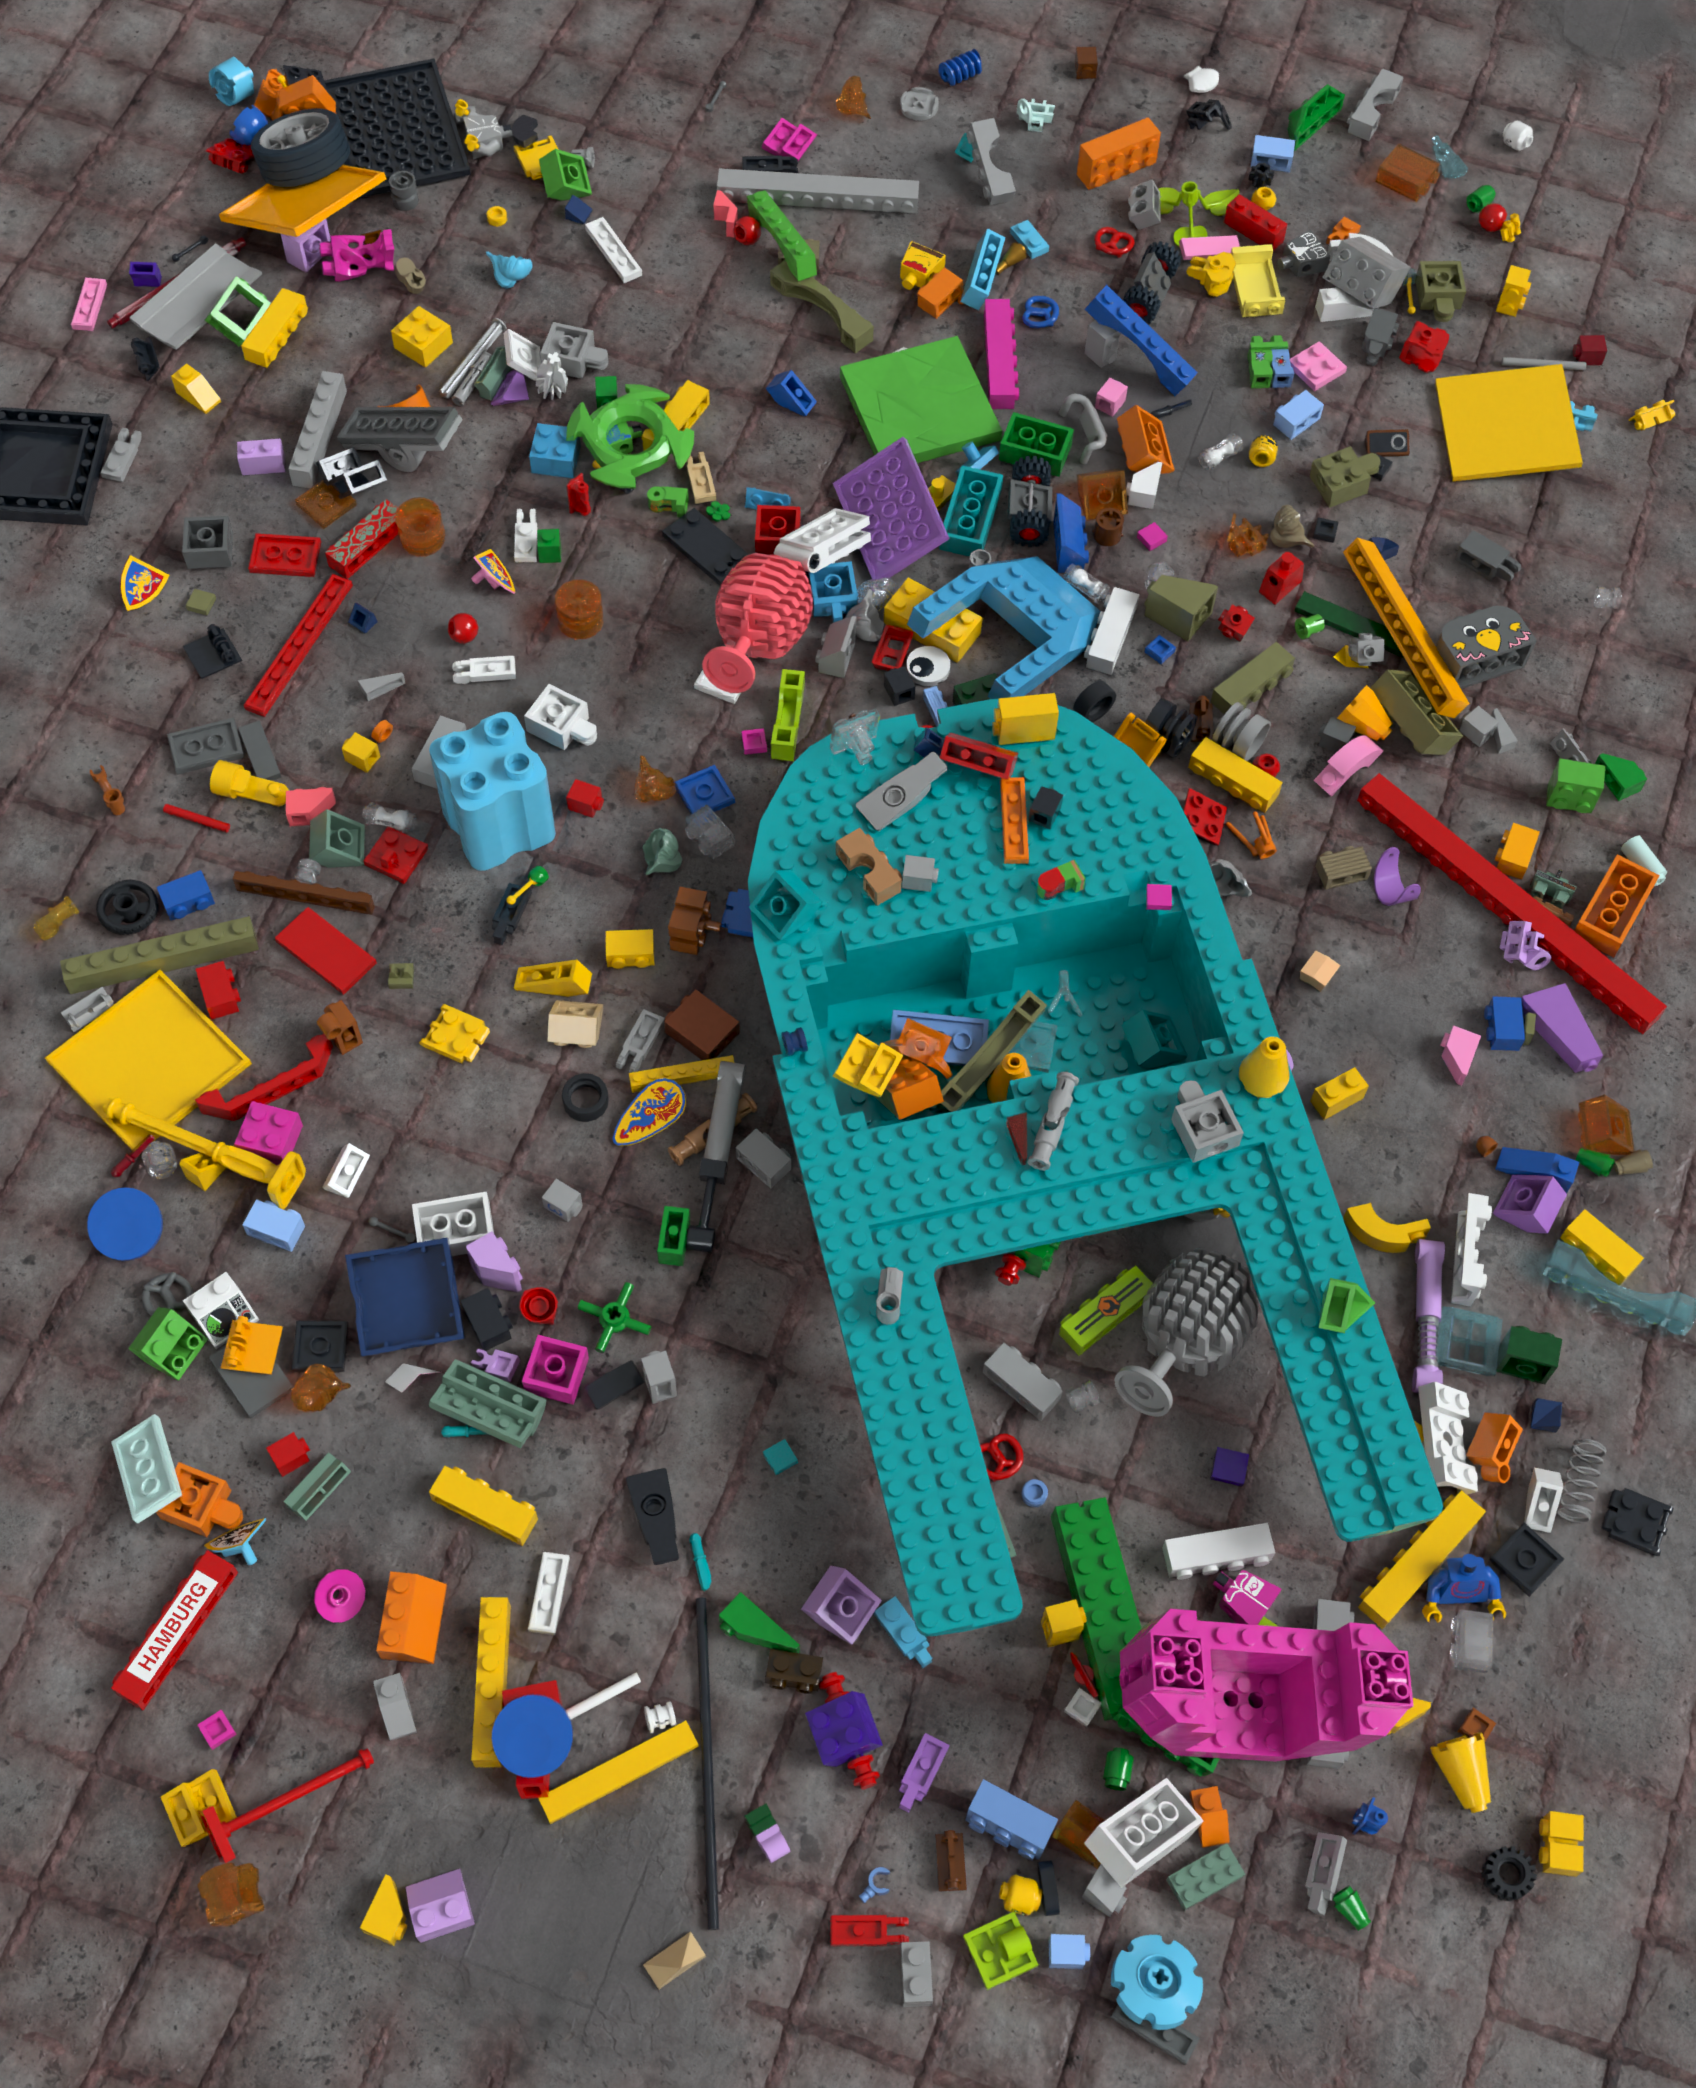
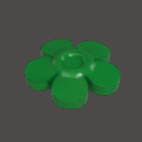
[706,501,730,522]

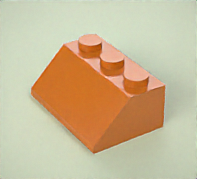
[1117,405,1175,474]
[376,1571,447,1664]

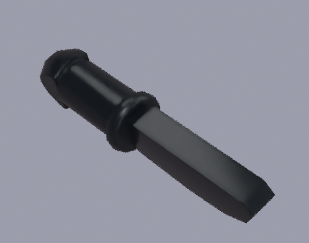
[1151,399,1192,419]

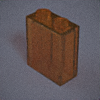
[1375,143,1440,202]

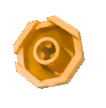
[1337,685,1392,741]

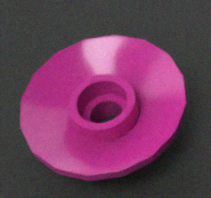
[314,1569,365,1623]

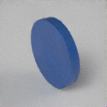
[87,1188,163,1261]
[492,1694,573,1778]

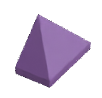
[491,370,529,406]

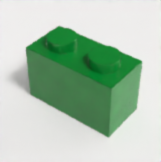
[657,1206,690,1266]

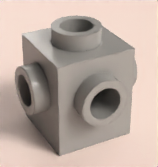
[1348,633,1384,666]

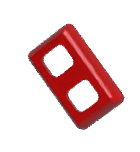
[872,625,914,671]

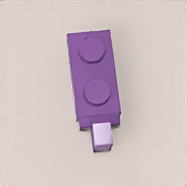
[899,1733,950,1813]

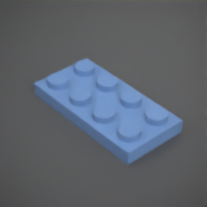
[890,1010,989,1066]

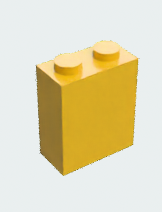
[992,693,1059,745]

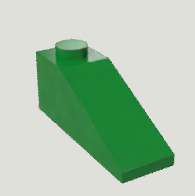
[719,1592,800,1653]

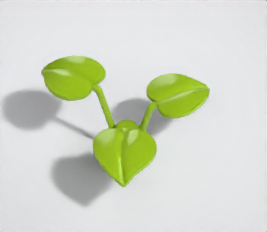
[1158,181,1239,248]

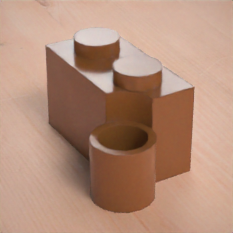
[317,1000,363,1055]

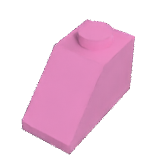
[1440,1026,1481,1086]

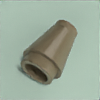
[1613,1149,1653,1175]

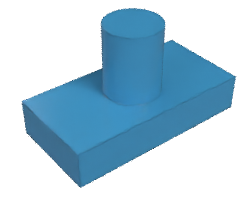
[955,441,999,476]

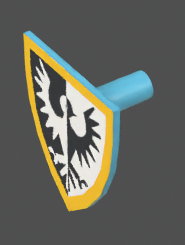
[204,1518,266,1565]

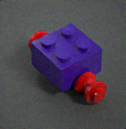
[805,1672,883,1789]

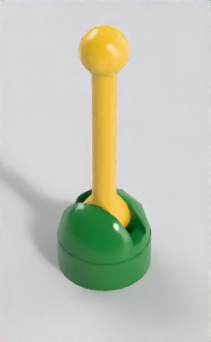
[506,866,549,905]

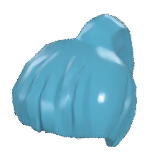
[486,251,533,288]

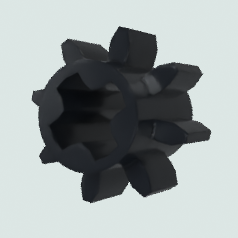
[1248,163,1274,188]

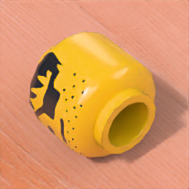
[1249,435,1278,467]

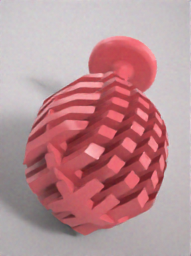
[702,553,813,693]

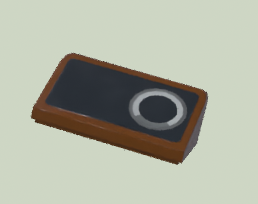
[1364,429,1410,457]

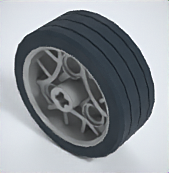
[251,108,351,187]

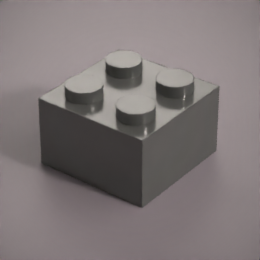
[182,516,233,569]

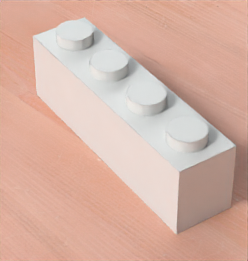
[1084,587,1139,675]
[1162,1523,1275,1580]

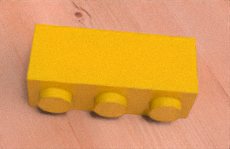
[1560,1209,1644,1287]

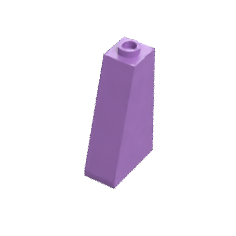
[1521,983,1603,1073]

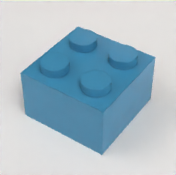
[529,423,581,478]

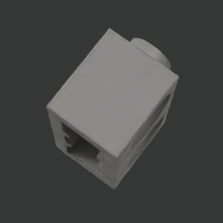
[1128,179,1161,230]
[641,1351,677,1404]

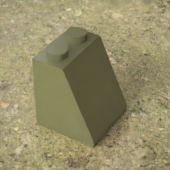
[1144,575,1218,642]

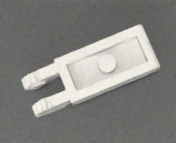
[514,509,538,562]
[452,656,516,684]

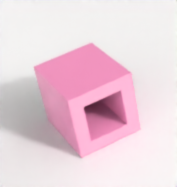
[1095,378,1128,417]

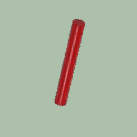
[163,804,230,833]

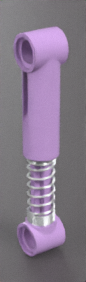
[1412,1239,1445,1393]

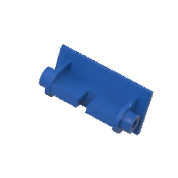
[1351,1797,1388,1835]

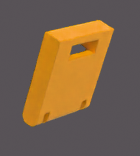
[1114,713,1167,767]

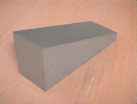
[358,672,405,701]
[1491,708,1518,754]

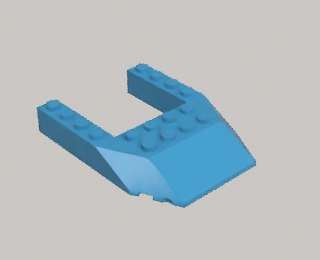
[907,556,1101,699]

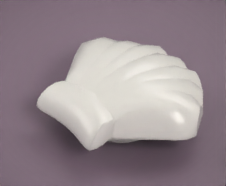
[1184,66,1219,93]

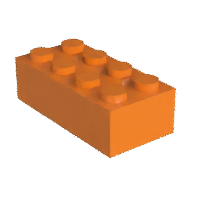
[1077,117,1161,190]
[1574,854,1660,958]

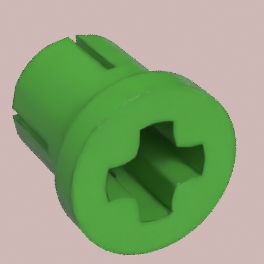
[1295,614,1325,639]

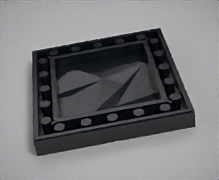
[0,407,113,526]

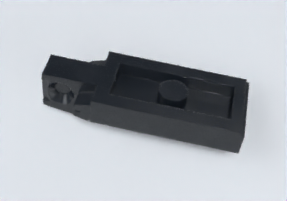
[492,883,532,946]

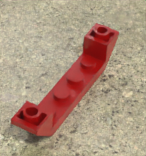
[195,1034,333,1121]

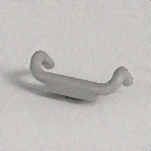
[1059,394,1107,464]

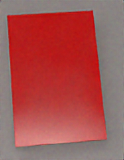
[248,533,321,577]

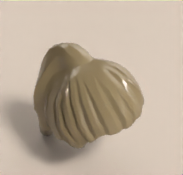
[1270,505,1314,548]

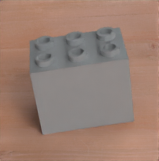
[1323,237,1411,308]

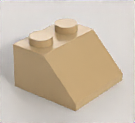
[548,1000,603,1048]

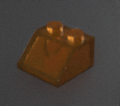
[1077,468,1128,520]
[1578,1094,1635,1155]

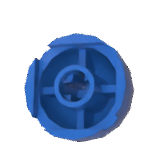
[229,105,268,146]

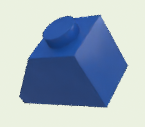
[765,370,817,416]

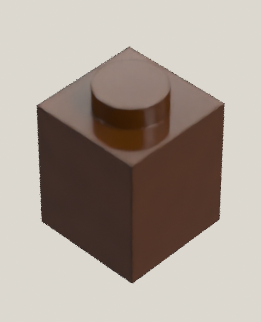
[1075,47,1098,79]

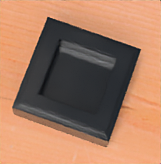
[1313,517,1339,543]

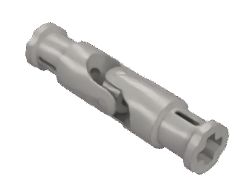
[1028,1072,1079,1171]

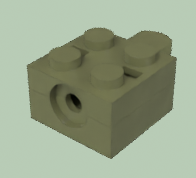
[1415,261,1466,322]
[1310,446,1380,508]

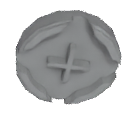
[900,87,939,121]

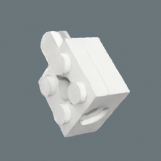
[524,684,597,750]

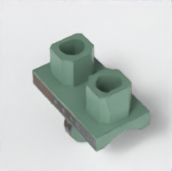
[1530,869,1576,909]

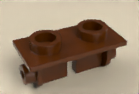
[1190,695,1214,742]
[935,1830,967,1892]

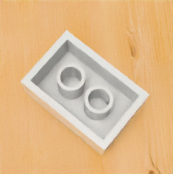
[412,1192,494,1256]

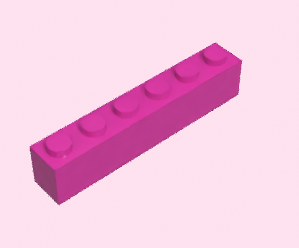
[984,299,1019,409]

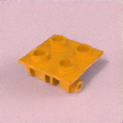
[221,1316,283,1375]

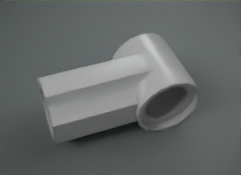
[876,1267,904,1325]

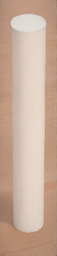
[566,1673,641,1720]

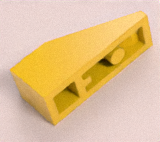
[514,960,592,997]

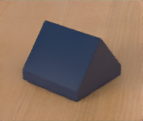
[348,603,378,633]

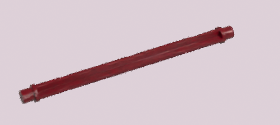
[107,237,246,329]

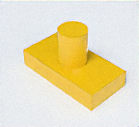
[928,475,956,511]

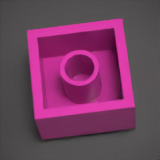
[234,1101,303,1166]
[522,1335,589,1405]

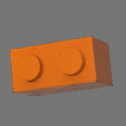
[917,267,963,319]

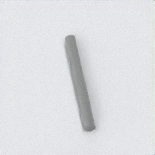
[1501,357,1586,371]

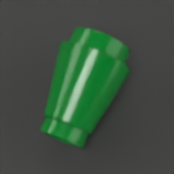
[1575,1148,1615,1177]
[1333,1885,1371,1931]

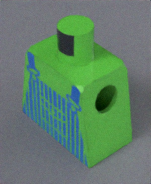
[607,421,642,454]

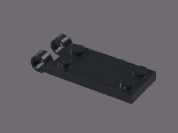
[662,508,749,587]

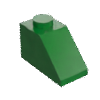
[1595,753,1647,801]

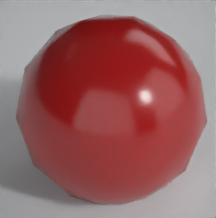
[1479,203,1507,232]
[733,216,761,245]
[448,613,479,644]

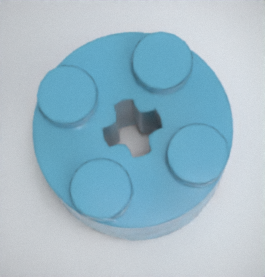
[208,57,254,106]

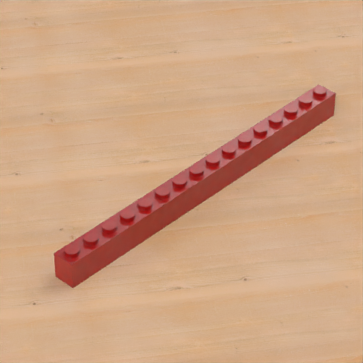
[1357,773,1667,1035]

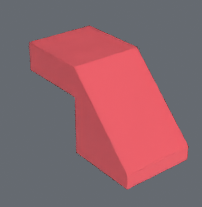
[714,190,738,237]

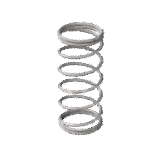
[1557,1439,1607,1523]

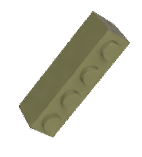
[1211,642,1295,714]

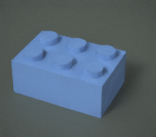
[965,1779,1058,1860]

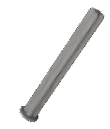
[439,318,507,399]

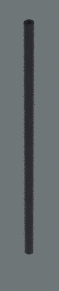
[696,1598,719,1931]

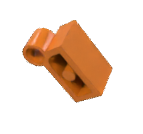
[1466,1412,1523,1483]

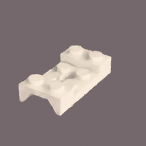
[1451,1193,1492,1307]
[1418,1382,1478,1495]

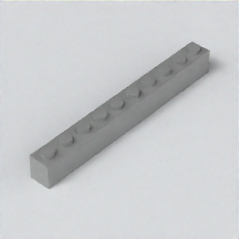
[717,169,919,213]

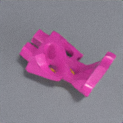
[319,229,394,282]

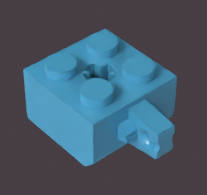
[808,561,858,623]

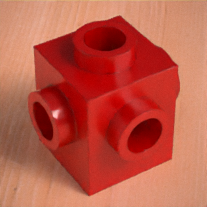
[1218,604,1255,642]

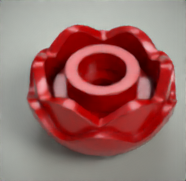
[1252,753,1280,777]

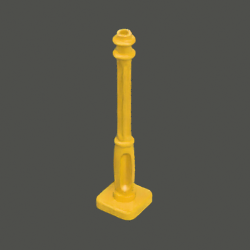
[103,1097,306,1210]

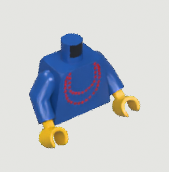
[1422,1554,1506,1623]

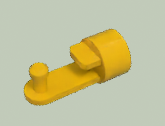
[210,760,289,806]

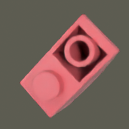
[286,787,336,827]

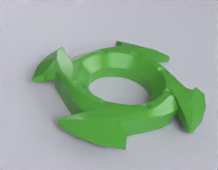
[566,384,694,489]

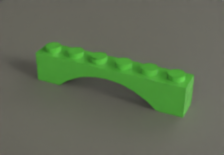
[747,190,817,281]

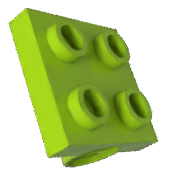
[963,1912,1039,1990]

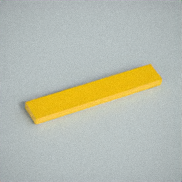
[538,1721,699,1824]

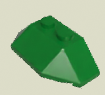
[1287,84,1345,151]

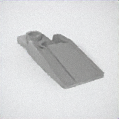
[856,752,947,831]

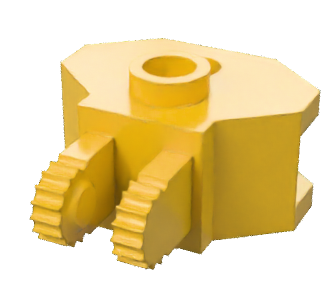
[1186,252,1236,297]

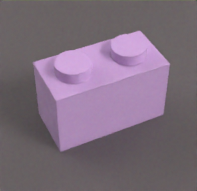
[237,439,285,475]

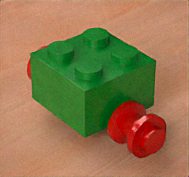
[995,1241,1062,1286]

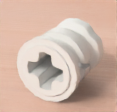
[644,1701,676,1733]

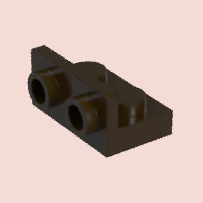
[765,1649,823,1694]

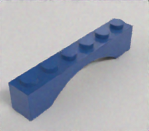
[1085,285,1198,396]

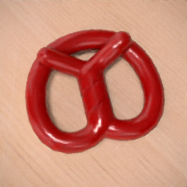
[1094,227,1134,258]
[980,1433,1024,1482]

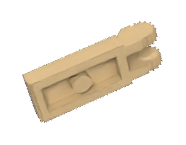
[686,452,716,504]

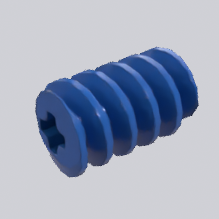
[938,49,982,86]

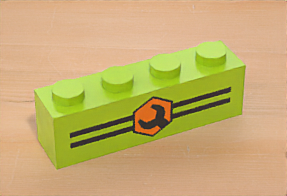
[1059,1265,1153,1356]

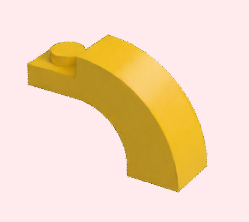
[1343,1203,1431,1253]

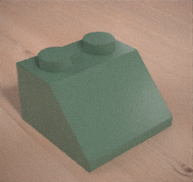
[309,809,365,868]

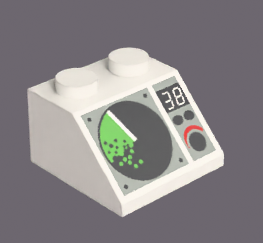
[183,1272,259,1349]

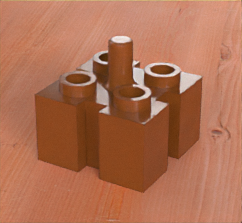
[668,887,722,955]

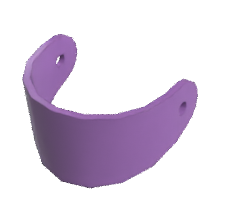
[1374,847,1421,906]

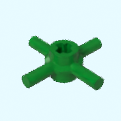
[578,1282,651,1353]

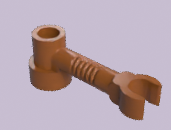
[90,765,125,815]

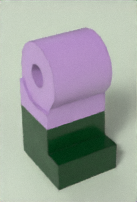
[744,1803,791,1863]

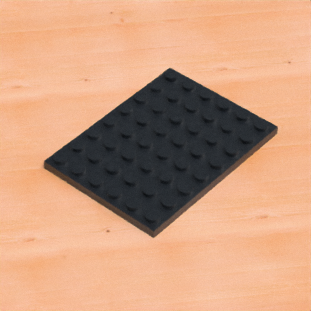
[324,58,471,198]

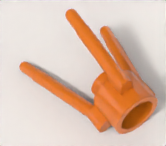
[1226,811,1277,859]

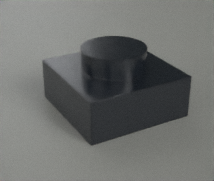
[1371,453,1393,481]

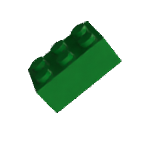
[999,412,1074,477]

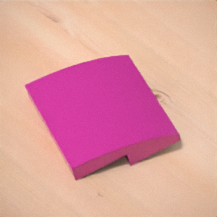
[761,118,817,161]

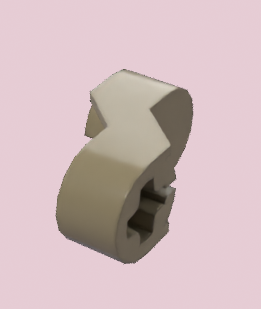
[395,257,426,294]

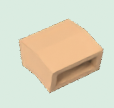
[1300,951,1340,992]

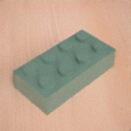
[1166,1843,1245,1911]

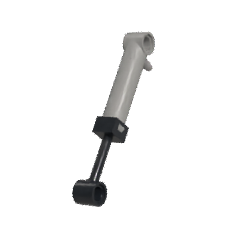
[686,1061,746,1253]

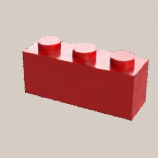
[1224,194,1288,251]
[940,733,1019,780]

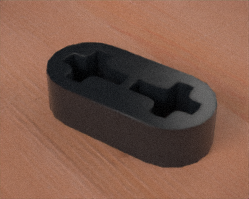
[1037,1860,1060,1916]

